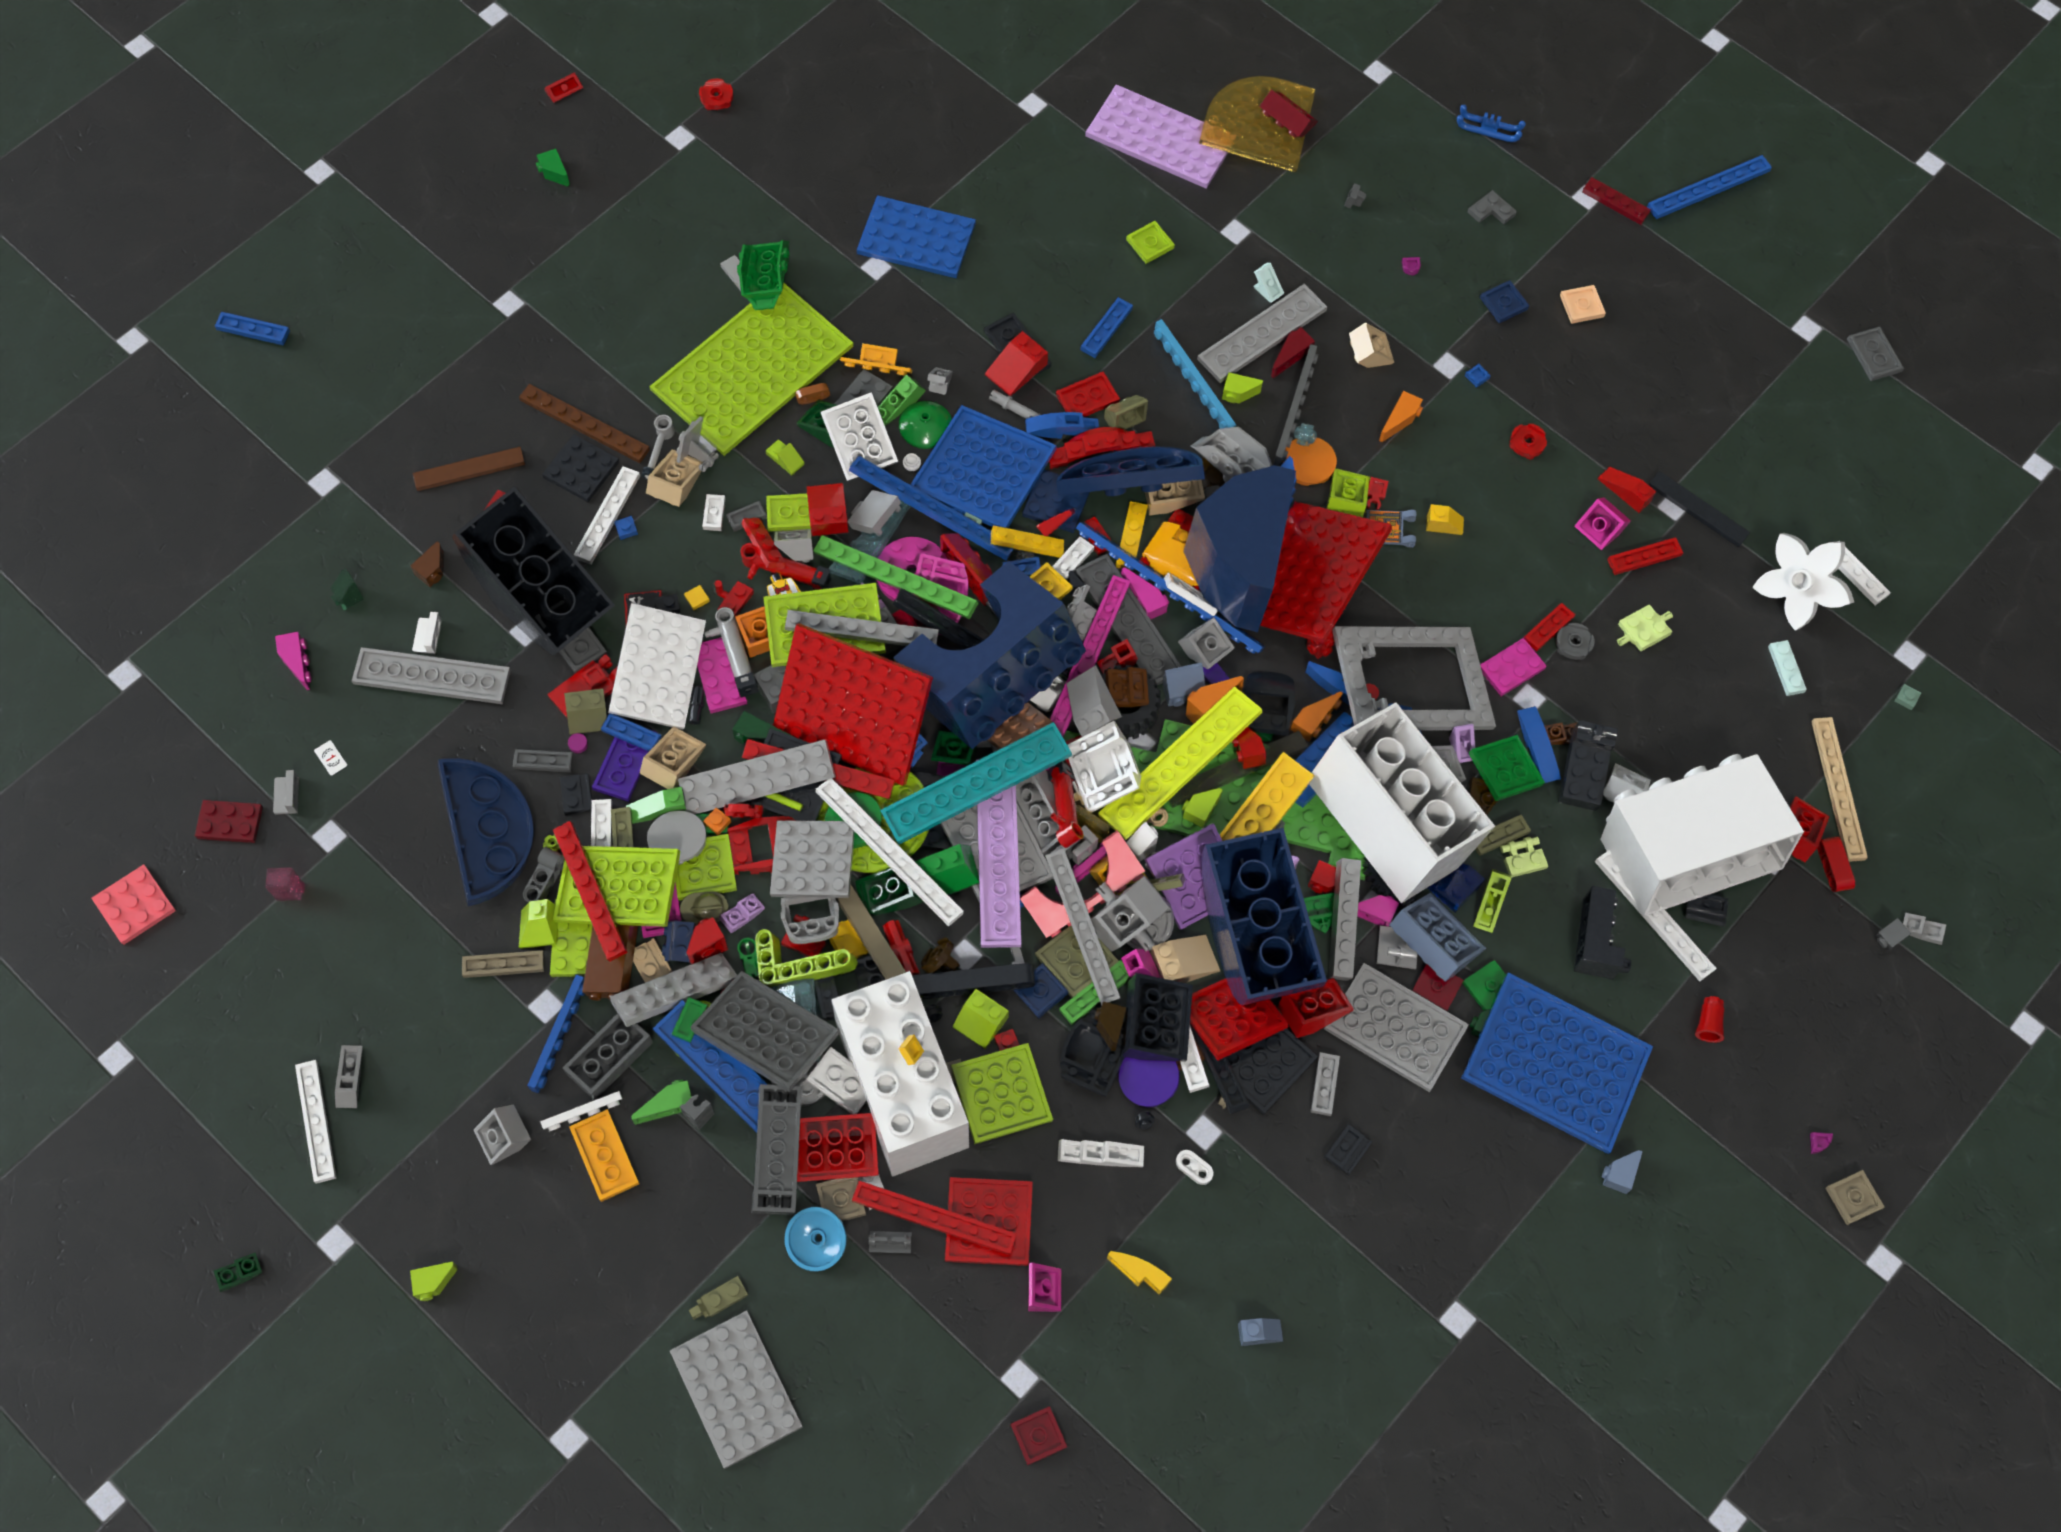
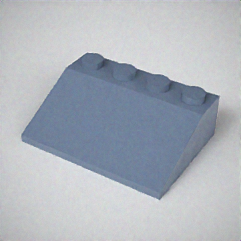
[1389,893,1486,982]

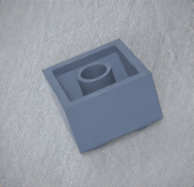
[1162,662,1205,707]

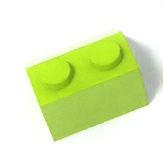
[953,989,1009,1050]

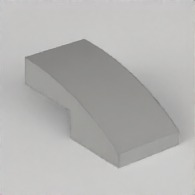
[1903,913,1946,945]

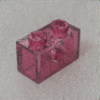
[265,868,304,901]

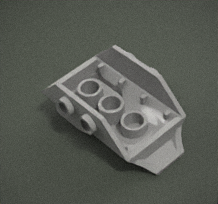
[1191,427,1272,482]

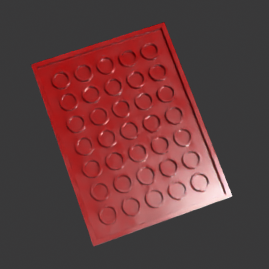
[1260,501,1392,643]
[773,623,933,786]

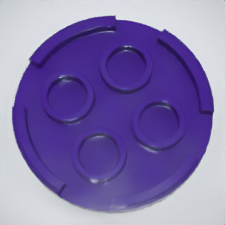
[1119,1057,1180,1107]

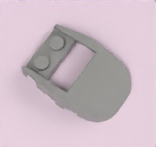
[781,897,839,944]

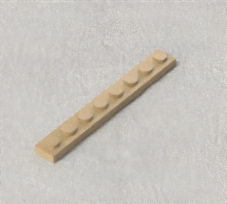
[1812,717,1868,862]

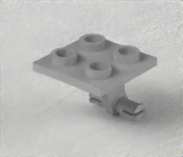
[676,416,719,472]
[1376,926,1417,970]

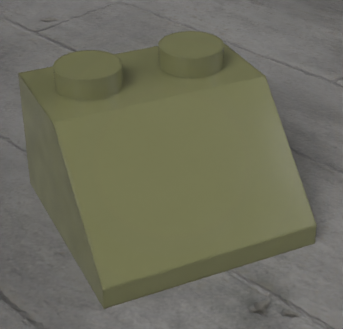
[1104,395,1148,430]
[564,689,607,735]

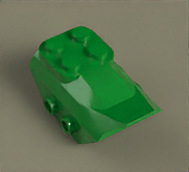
[737,240,790,310]

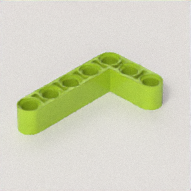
[755,929,858,989]

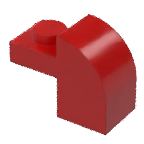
[1097,639,1138,675]

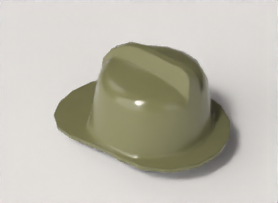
[680,892,728,925]

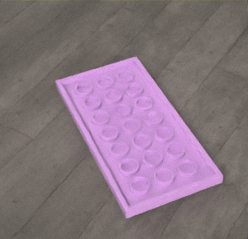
[1085,85,1236,189]

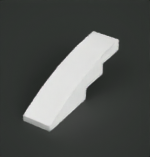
[1058,1139,1144,1167]

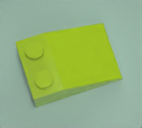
[1326,468,1370,517]

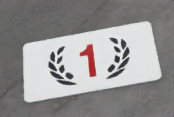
[314,740,347,775]

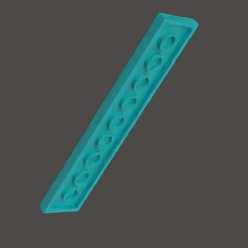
[880,722,1072,845]

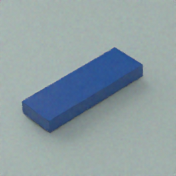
[601,713,662,751]

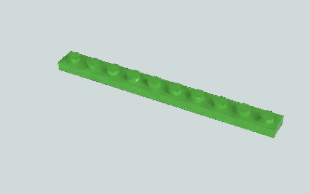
[813,535,979,619]

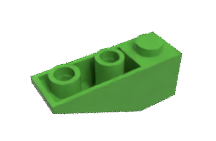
[878,374,926,426]

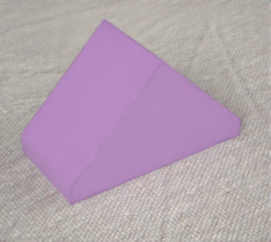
[1449,724,1475,763]

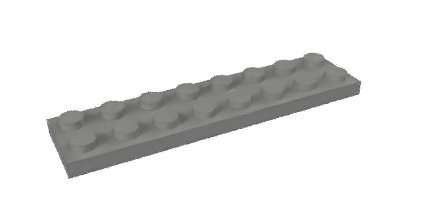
[1197,284,1327,383]
[352,647,511,704]
[678,740,836,814]

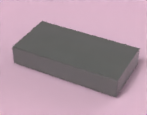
[726,501,767,532]

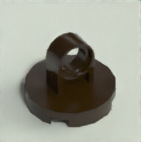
[921,937,960,973]

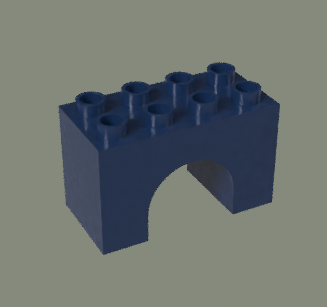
[893,561,1086,749]

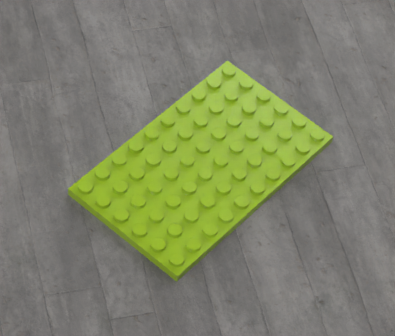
[650,283,854,456]

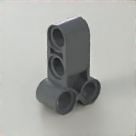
[523,847,565,902]

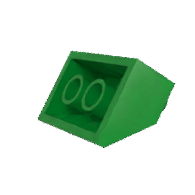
[915,844,979,895]

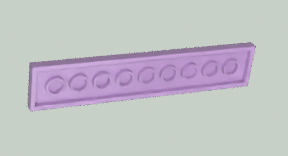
[976,760,1021,948]

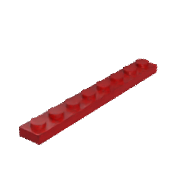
[742,739,895,800]
[553,821,628,962]
[852,1181,1017,1255]

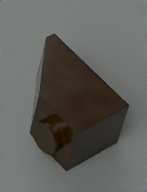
[1094,1001,1126,1051]

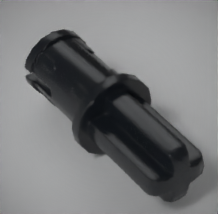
[688,686,704,725]

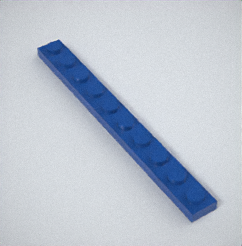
[849,456,1015,561]

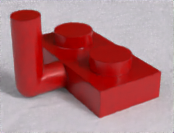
[715,580,754,616]

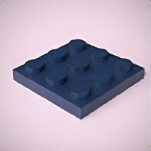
[1022,470,1090,533]

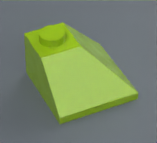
[519,899,558,949]

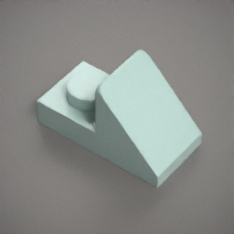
[1254,263,1284,303]

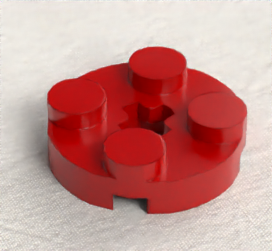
[699,78,733,110]
[1510,424,1547,460]
[724,804,764,818]

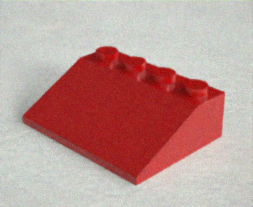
[797,1113,879,1182]

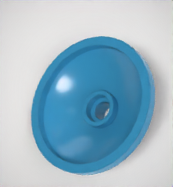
[785,1207,847,1271]

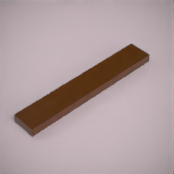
[413,447,525,491]

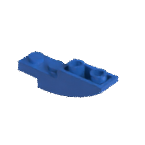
[1025,412,1099,439]

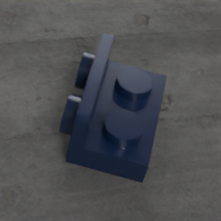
[662,920,695,962]

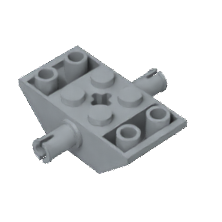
[1090,876,1170,952]

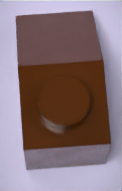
[410,541,444,587]

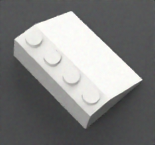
[821,392,899,481]

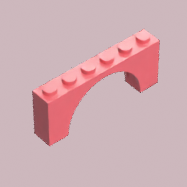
[1020,830,1145,938]

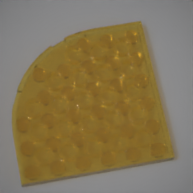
[1199,76,1316,172]

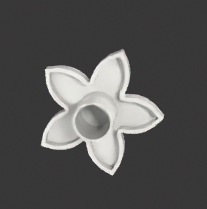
[1753,533,1854,630]

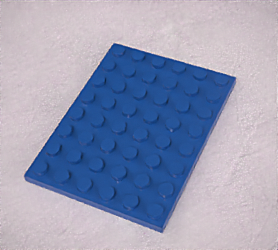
[1461,972,1653,1154]

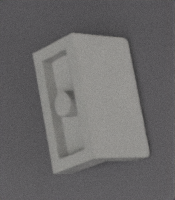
[273,770,299,815]

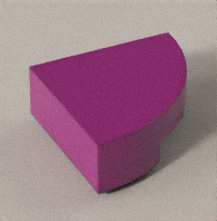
[1810,1132,1833,1154]

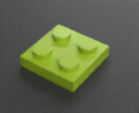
[1126,221,1175,264]

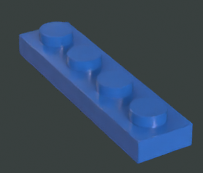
[1080,297,1133,358]
[215,312,290,345]

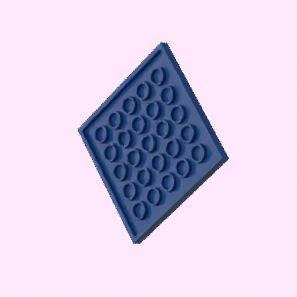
[910,405,1057,528]

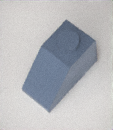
[1602,1150,1642,1194]
[1238,1318,1283,1346]

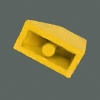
[1426,504,1464,535]

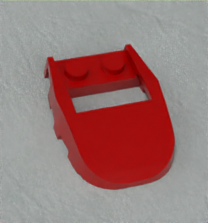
[728,816,796,875]

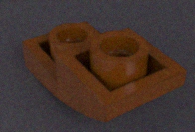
[1544,722,1578,745]

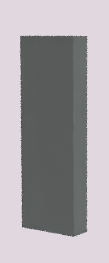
[512,749,574,772]

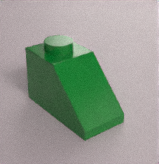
[536,149,570,186]

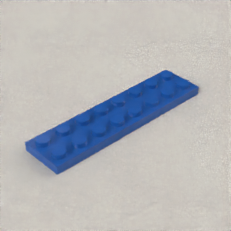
[653,1000,768,1133]

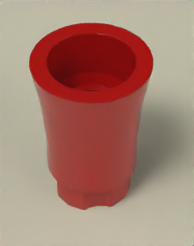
[1695,996,1725,1043]

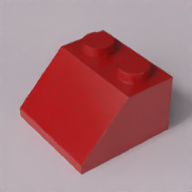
[686,917,728,964]

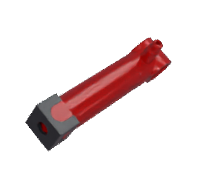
[740,543,832,590]
[1047,761,1084,848]

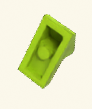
[766,439,804,475]

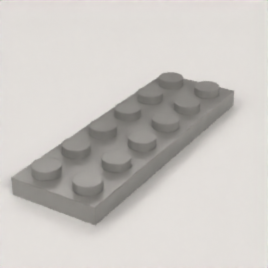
[610,953,737,1027]

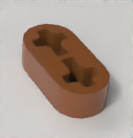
[795,383,830,405]

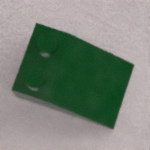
[796,400,837,448]
[855,867,924,916]

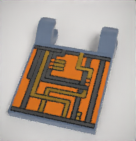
[1366,510,1417,547]

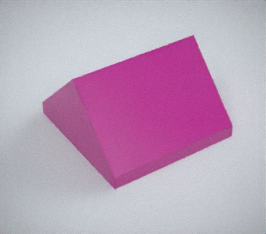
[1028,1263,1061,1312]

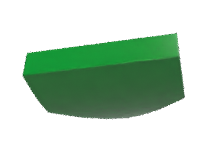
[1304,893,1334,934]

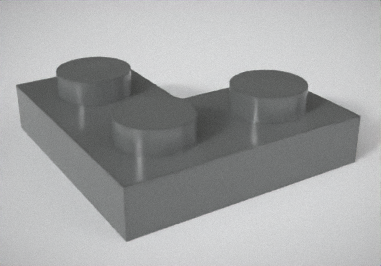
[1467,190,1517,225]

